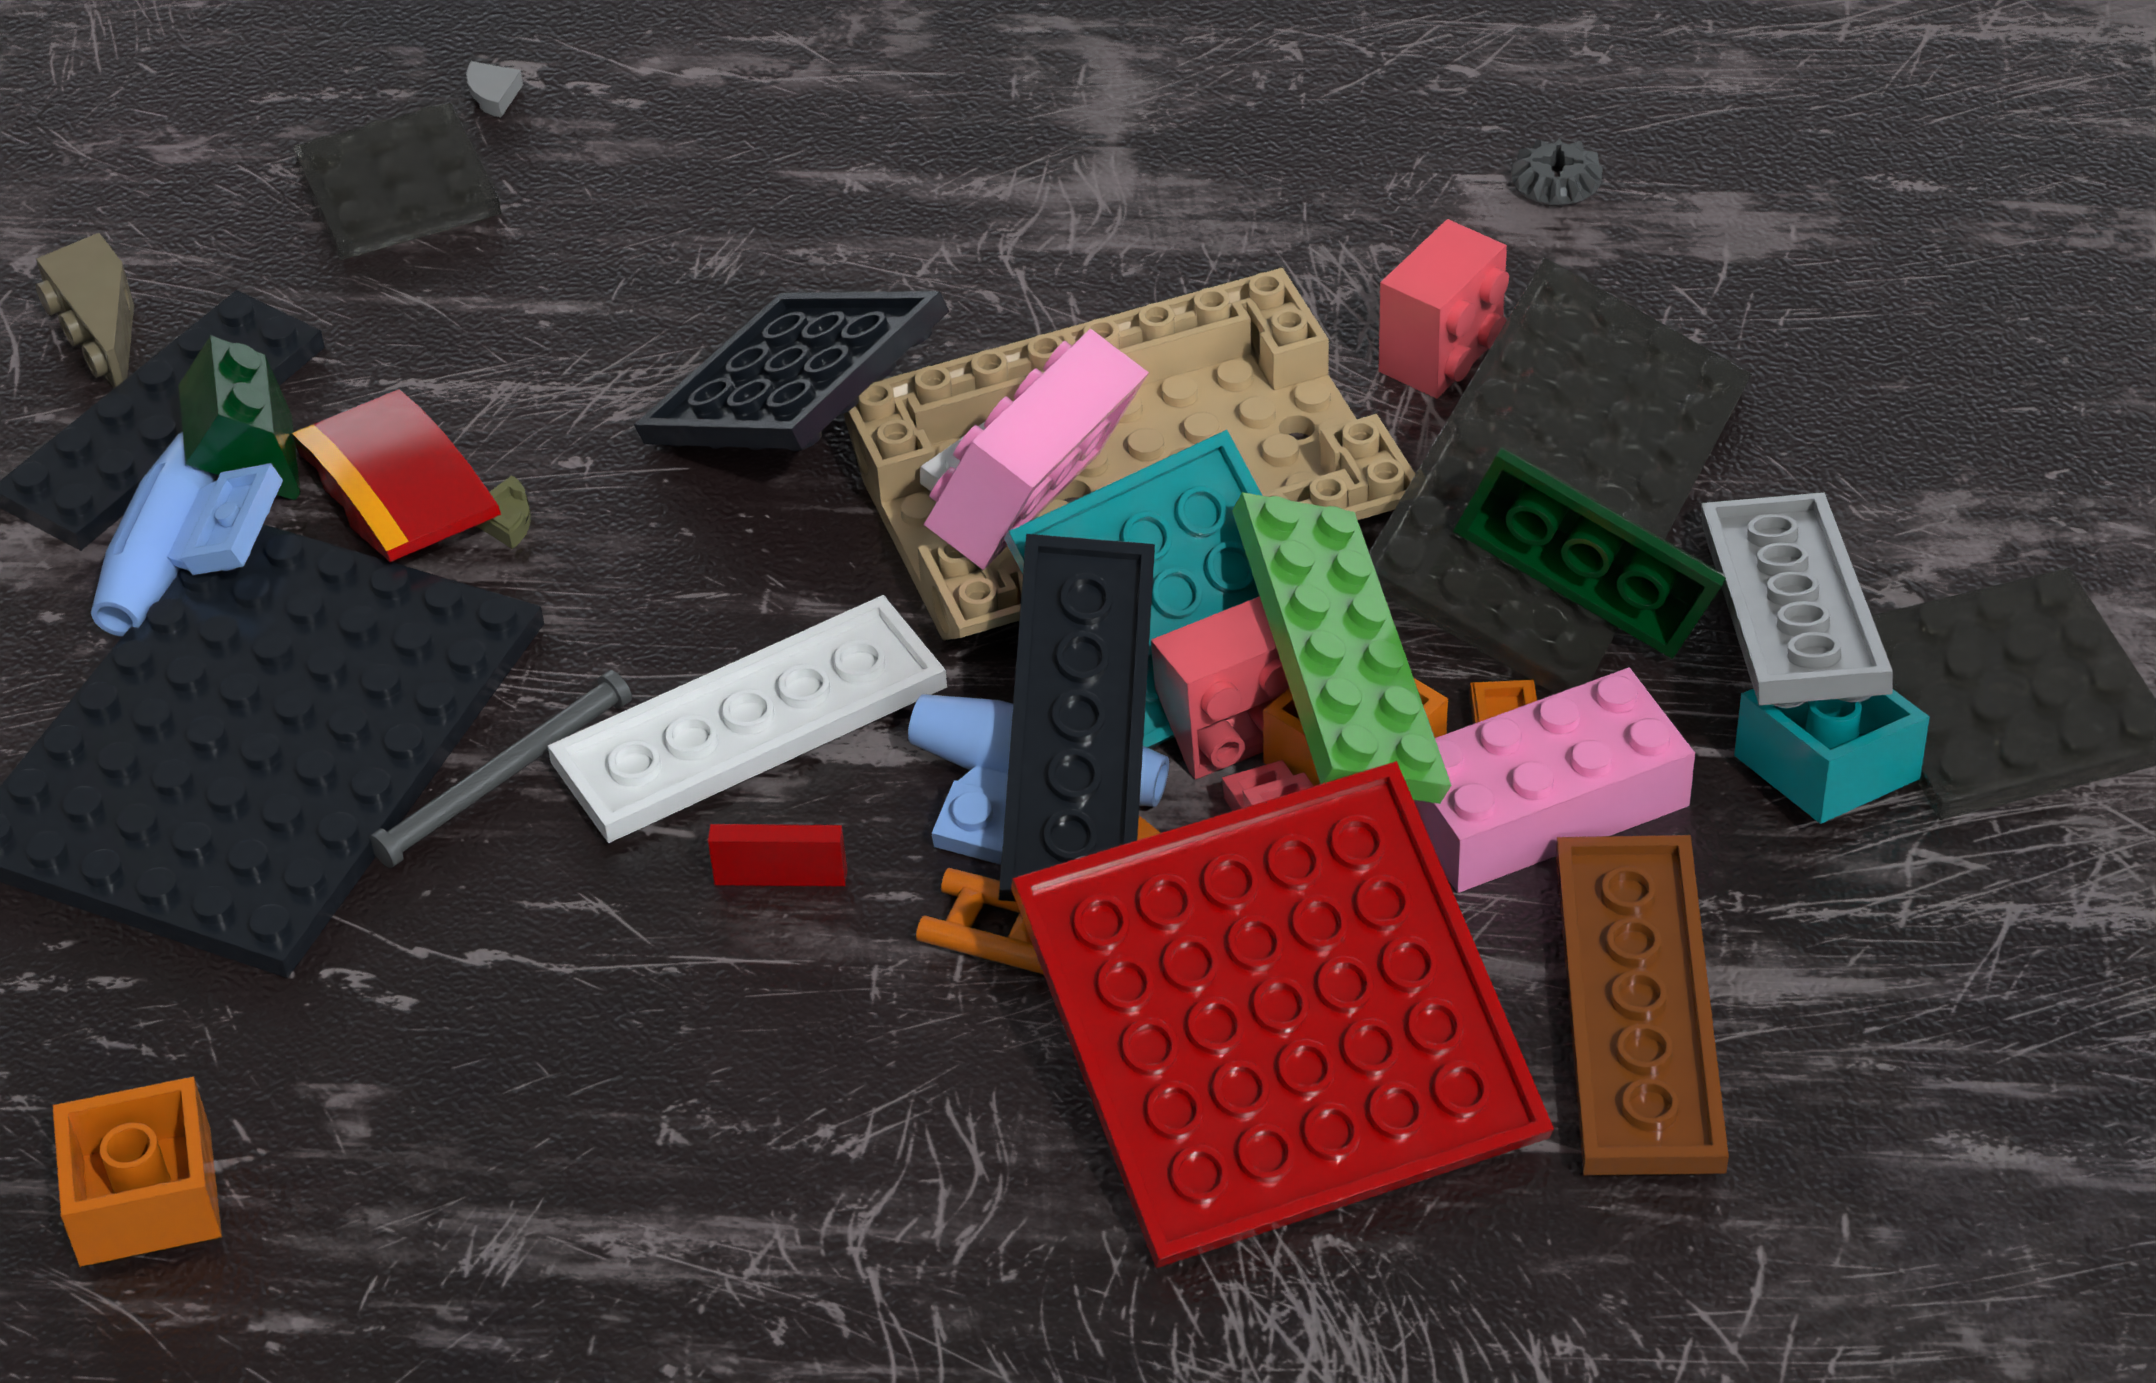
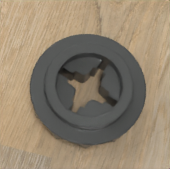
[1512,137,1603,205]

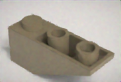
[35,233,134,388]

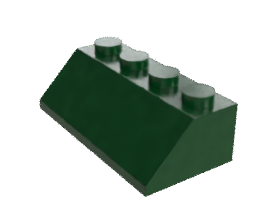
[1453,446,1726,659]

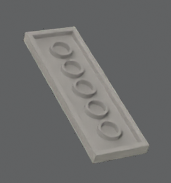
[1701,492,1893,708]

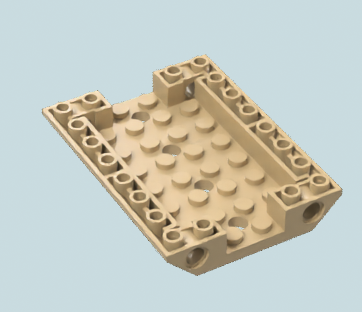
[844,267,1427,640]

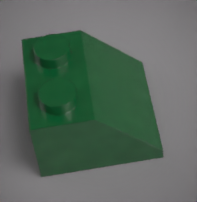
[178,335,301,500]

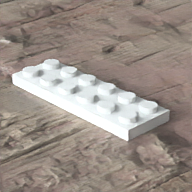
[548,595,947,843]

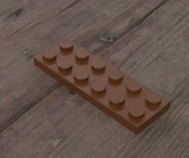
[1556,835,1729,1175]

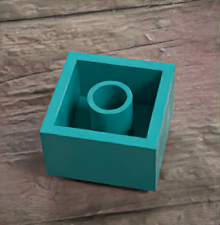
[1734,688,1930,824]

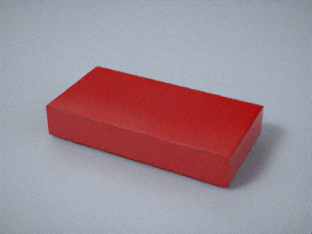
[708,824,847,886]

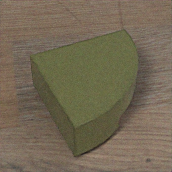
[476,475,531,549]

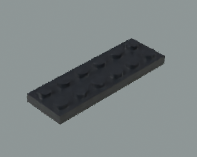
[0,290,325,551]
[998,534,1155,902]

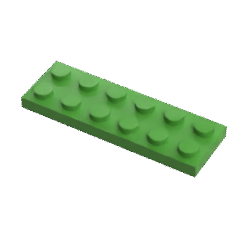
[1232,492,1452,804]

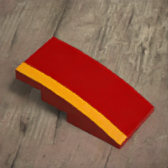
[292,389,501,562]

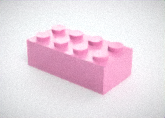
[924,328,1149,570]
[1414,667,1695,893]

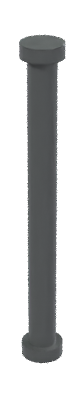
[368,670,632,868]

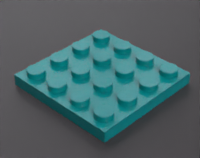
[1004,430,1263,749]

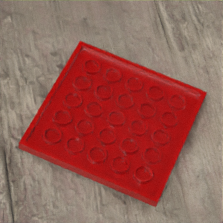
[1011,761,1554,1268]

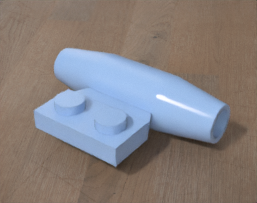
[91,432,283,636]
[908,694,1169,865]

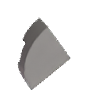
[466,61,523,118]

